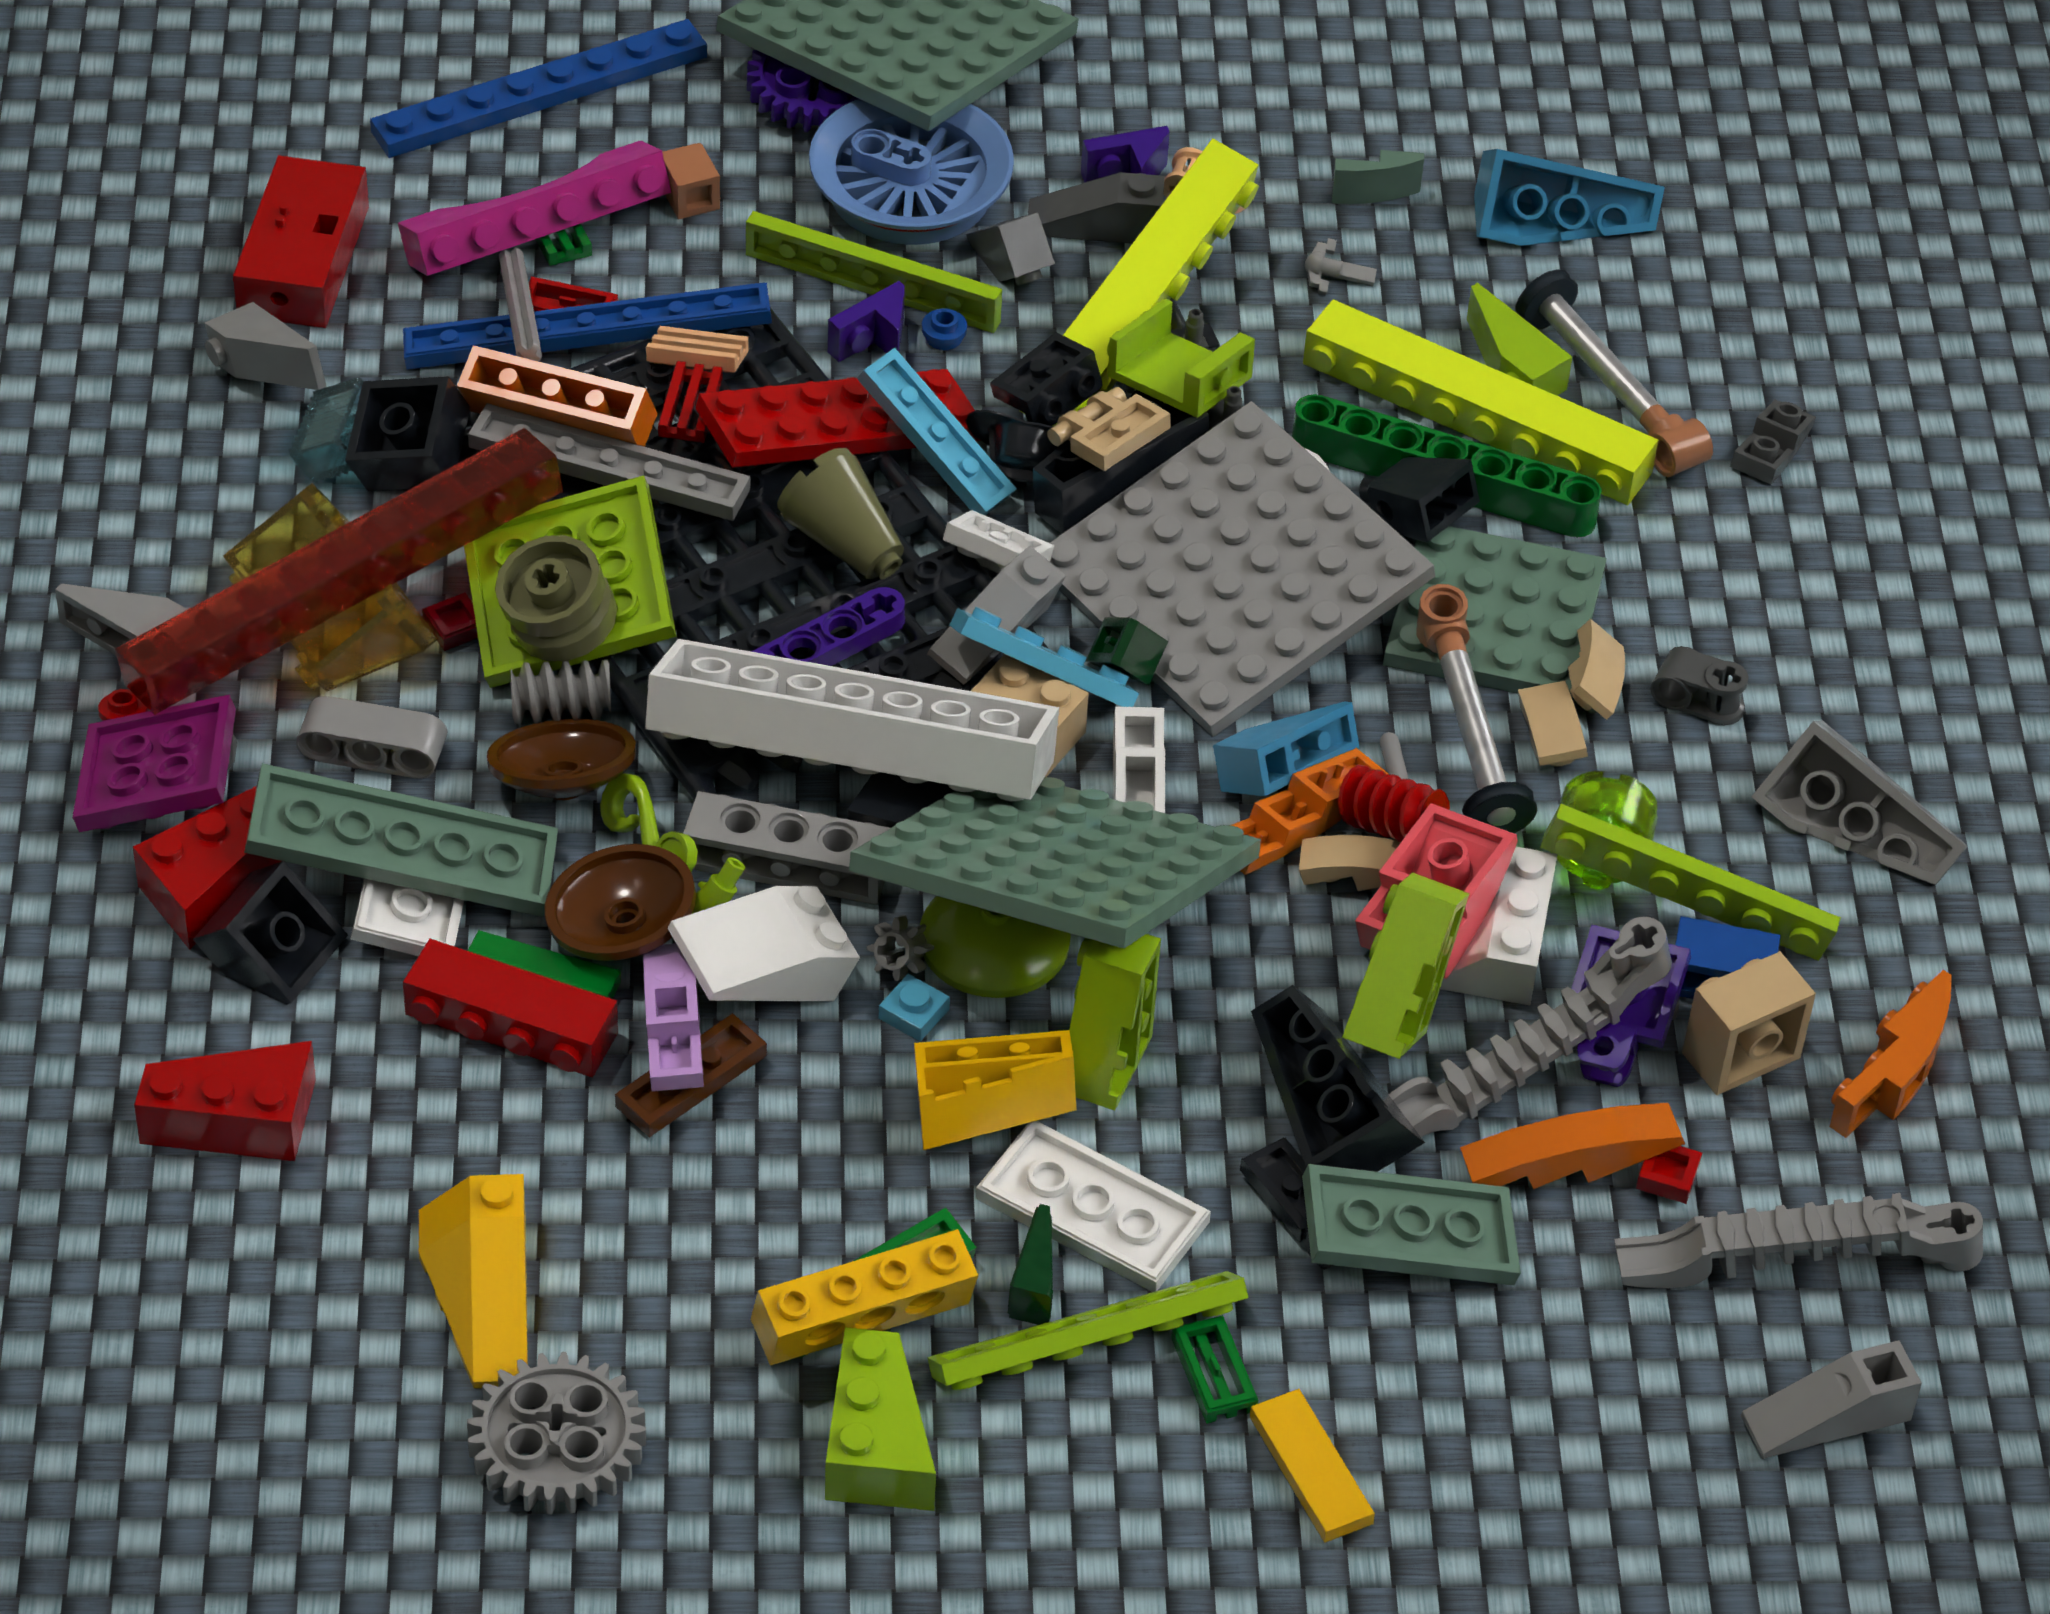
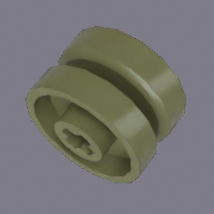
[495,535,617,661]

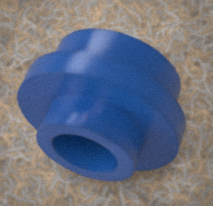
[922,308,967,350]

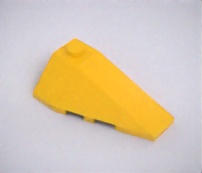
[419,1174,528,1388]

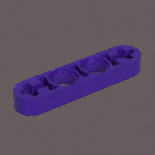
[751,587,905,666]

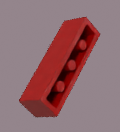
[403,938,618,1078]

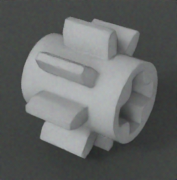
[866,915,934,981]

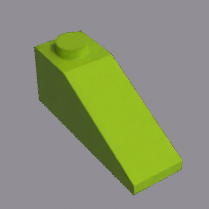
[1467,283,1572,396]

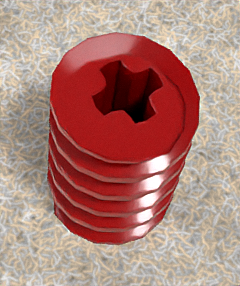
[1338,765,1450,842]

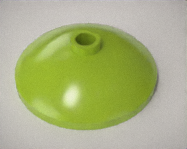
[920,896,1071,998]

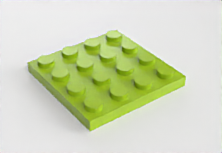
[461,475,676,688]

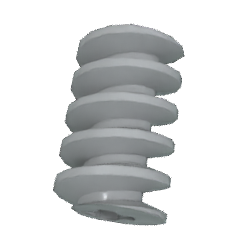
[511,660,611,725]

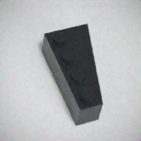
[1033,390,1209,534]
[1251,985,1425,1172]

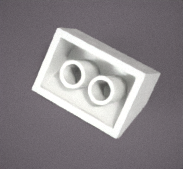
[1440,846,1558,1005]

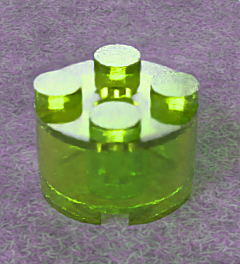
[1550,771,1658,890]

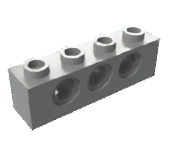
[683,791,890,905]

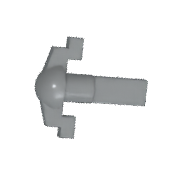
[1305,238,1377,296]

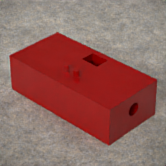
[233,155,369,328]

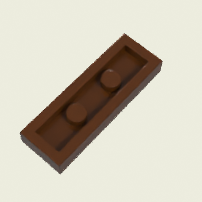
[615,1013,767,1138]

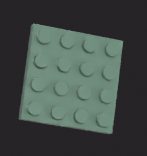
[1383,526,1607,700]

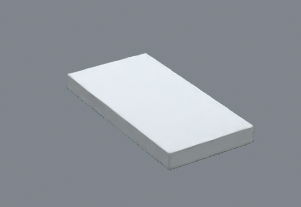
[976,1121,1211,1292]

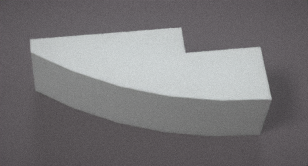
[1113,707,1165,813]

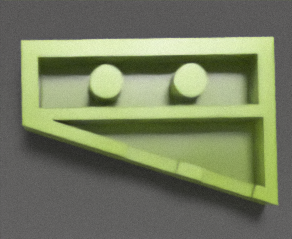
[1342,872,1470,1059]
[1069,934,1161,1111]
[825,1327,936,1511]

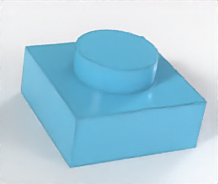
[878,974,950,1042]

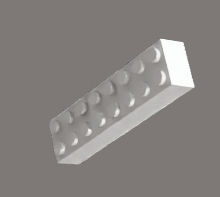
[645,639,1059,801]

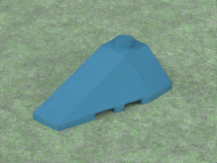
[1474,149,1665,246]

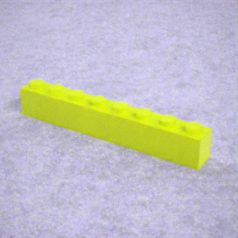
[1019,138,1259,427]
[1303,299,1659,505]

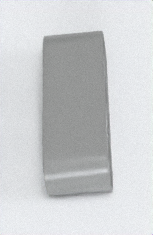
[296,696,448,779]

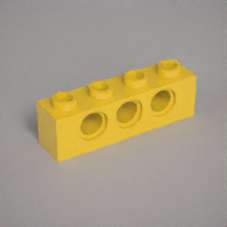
[751,1229,979,1366]

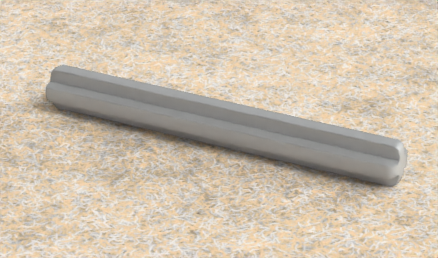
[499,247,542,362]

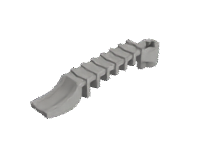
[1388,917,1672,1137]
[1614,1193,1983,1288]

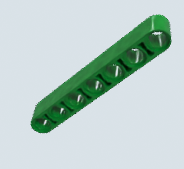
[1292,394,1602,538]

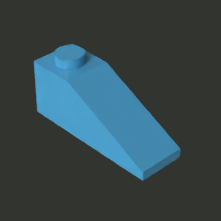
[1213,701,1360,796]

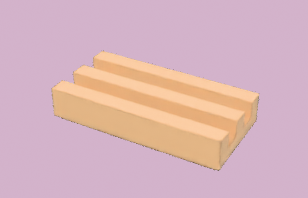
[646,326,749,373]

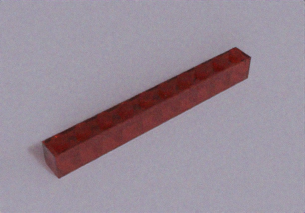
[115,428,563,715]

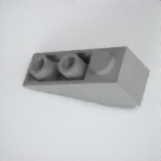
[1741,1340,1922,1459]

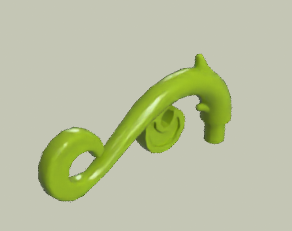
[600,773,745,914]

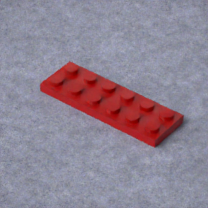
[695,369,981,468]

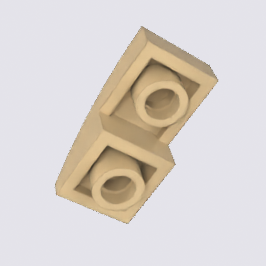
[1568,619,1625,720]
[1518,681,1588,766]
[1299,835,1401,891]

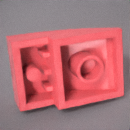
[1355,803,1518,979]

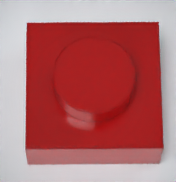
[1636,1146,1703,1204]

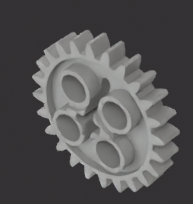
[467,1352,646,1515]

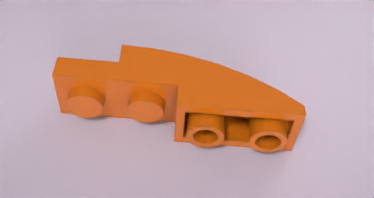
[1829,970,1952,1138]

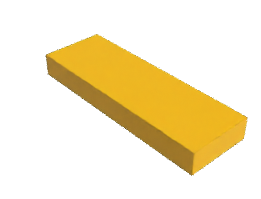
[1250,1389,1375,1543]

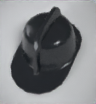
[966,410,1063,483]

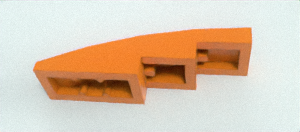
[1230,748,1389,875]
[1460,1103,1685,1189]

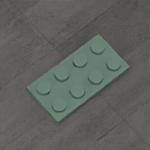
[1302,1164,1521,1285]

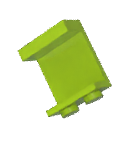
[1107,298,1255,418]

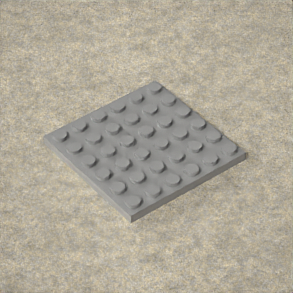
[1050,401,1435,737]

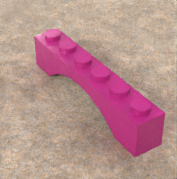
[398,140,671,276]

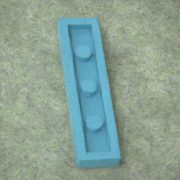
[857,348,1017,515]
[949,607,1139,707]

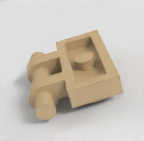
[1047,387,1171,471]

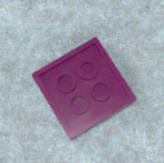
[72,694,236,833]

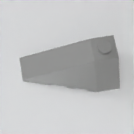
[1751,720,1968,885]

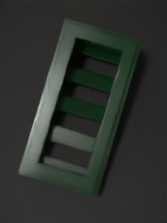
[1007,1204,1053,1325]

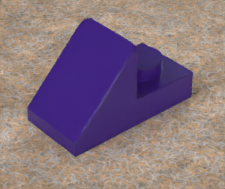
[1081,126,1170,183]
[827,281,905,362]

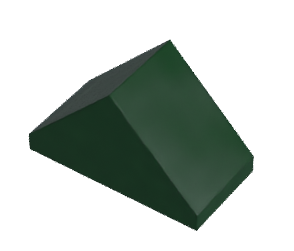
[1086,617,1168,685]

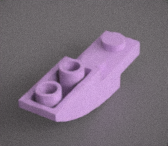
[643,943,704,1091]

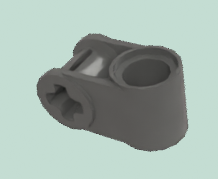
[1650,646,1749,725]

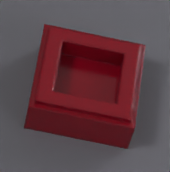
[422,592,478,651]

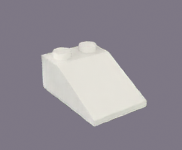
[668,886,860,1001]

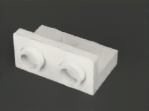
[943,510,1055,573]

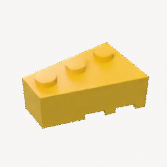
[914,1030,1077,1150]

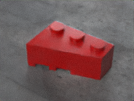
[133,786,285,950]
[134,1041,316,1161]

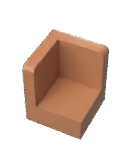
[662,143,720,220]

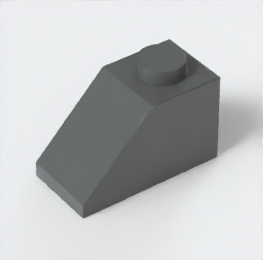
[966,212,1055,286]

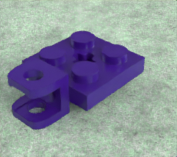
[1571,924,1691,1087]

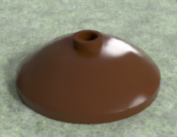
[487,719,636,801]
[545,844,696,961]

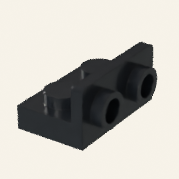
[990,332,1102,426]

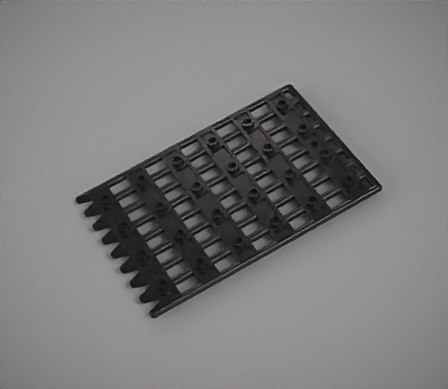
[455,307,1049,801]

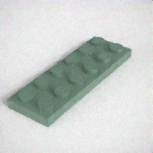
[244,763,558,917]

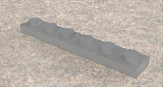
[468,403,750,521]

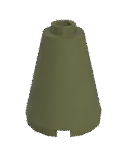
[777,448,904,579]

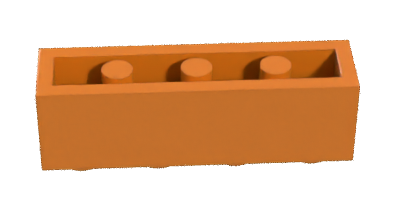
[457,345,658,447]

